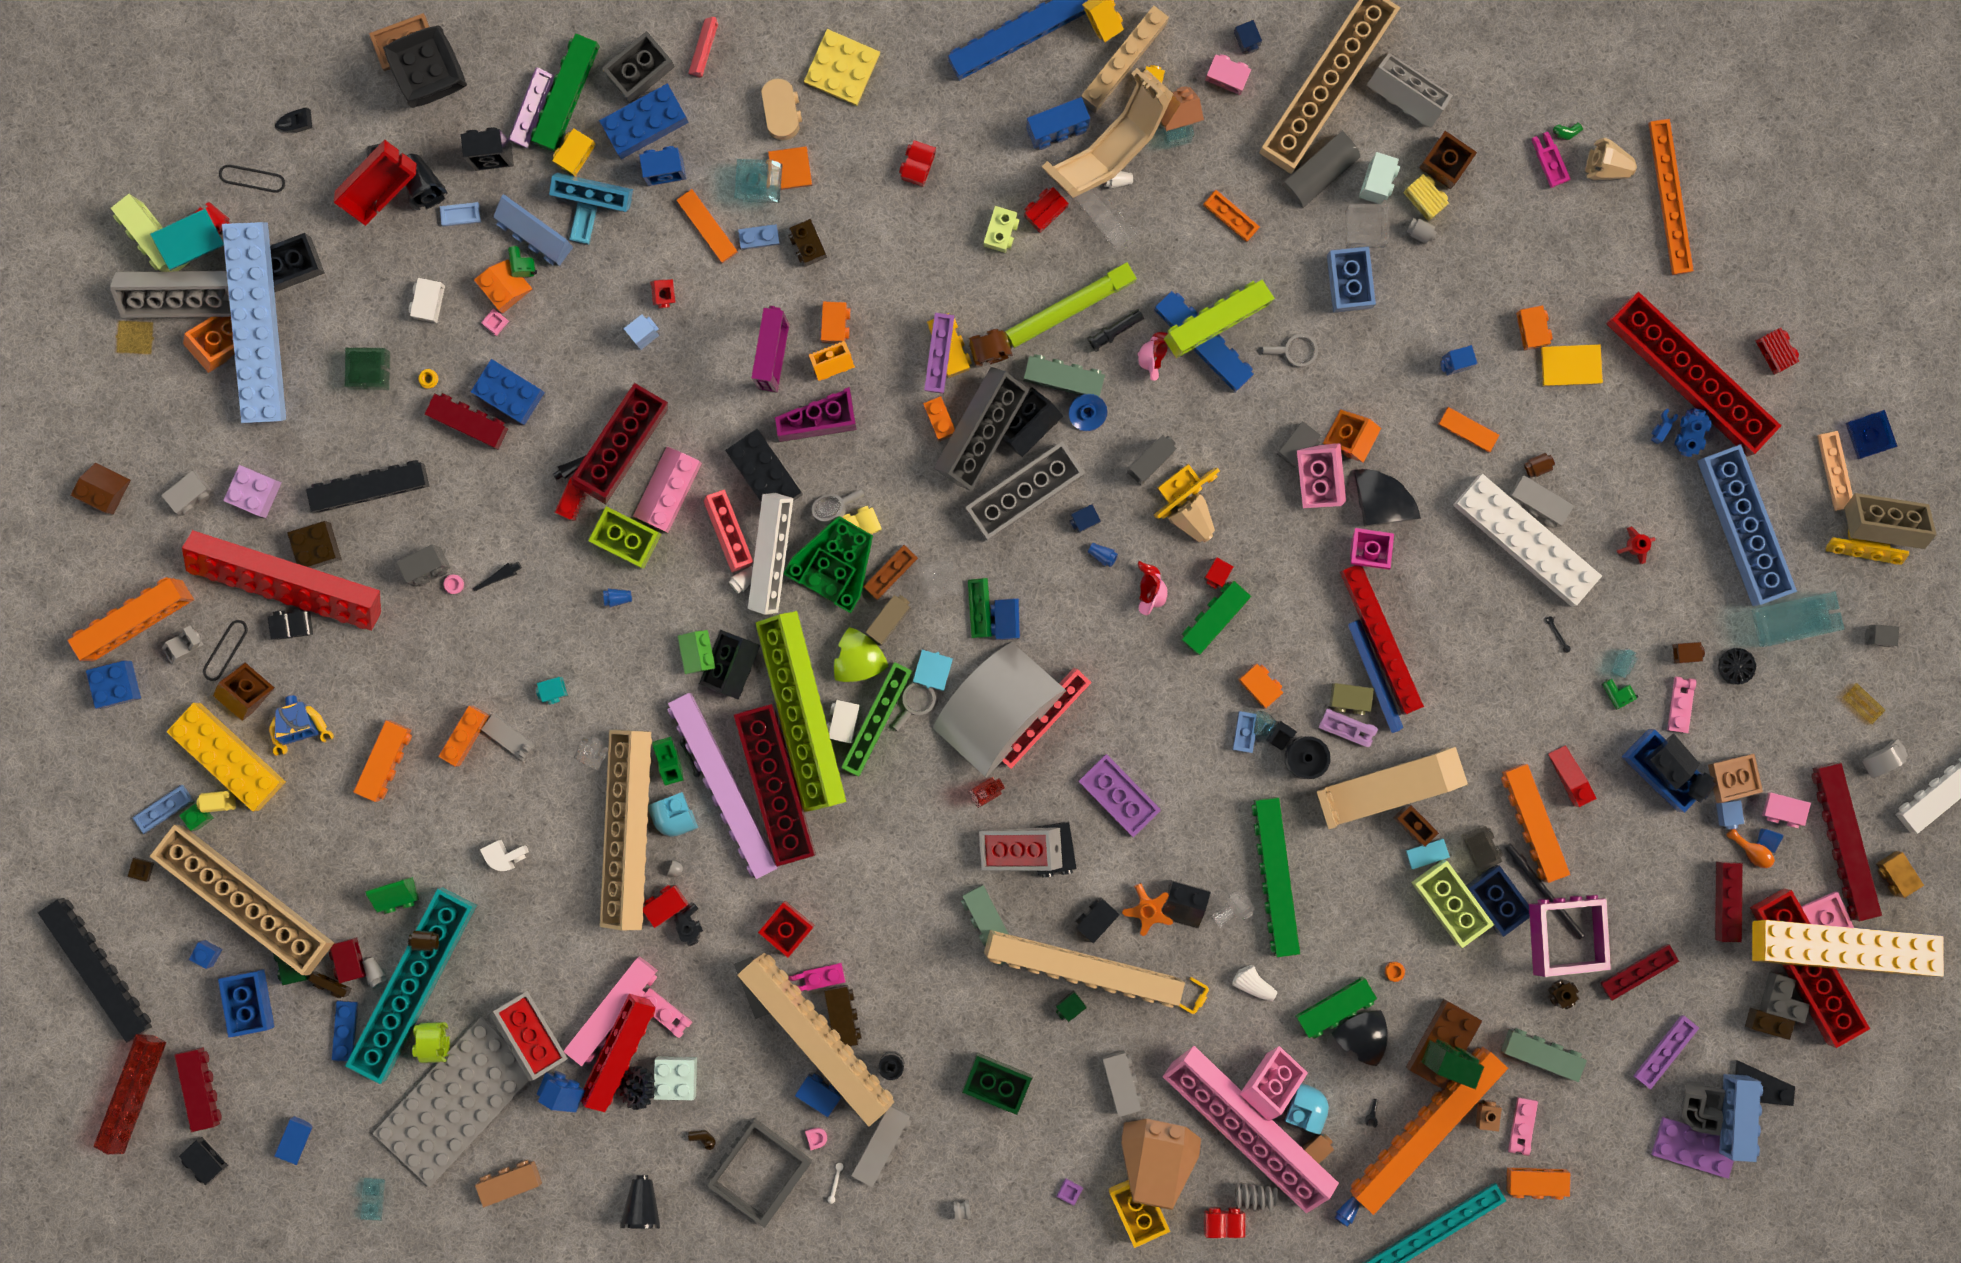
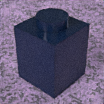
[1234,20,1262,54]
[1069,504,1101,533]

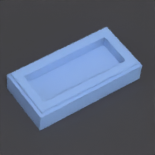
[440,202,481,226]

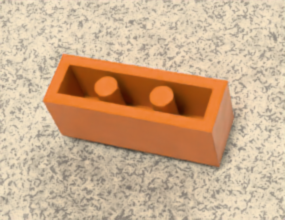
[438,706,490,767]
[1506,1167,1570,1200]

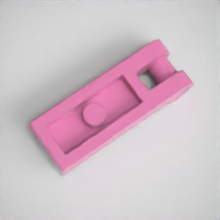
[1667,676,1696,733]
[643,988,692,1038]
[1508,1097,1538,1156]

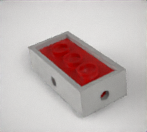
[979,828,1062,871]
[490,991,568,1082]

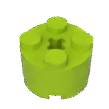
[412,1022,450,1063]

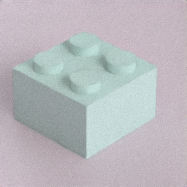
[1359,152,1400,204]
[654,1056,697,1100]

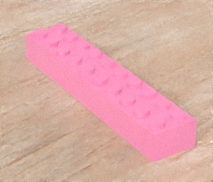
[1163,1046,1339,1214]

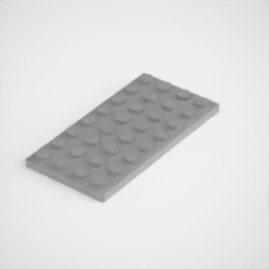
[373,1017,529,1187]

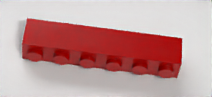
[581,993,656,1112]

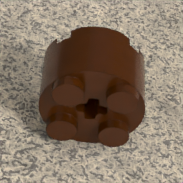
[969,329,1013,367]

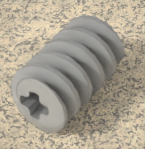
[1235,1183,1278,1212]

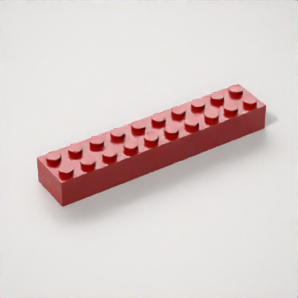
[1605,291,1782,457]
[182,530,381,631]

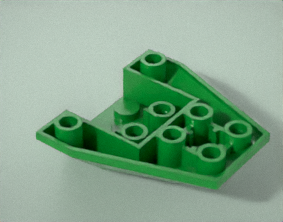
[783,516,873,613]

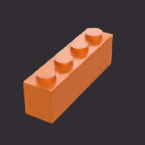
[354,720,412,802]

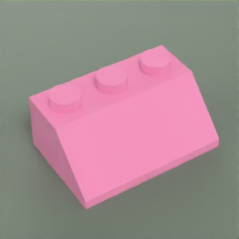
[1297,444,1346,508]

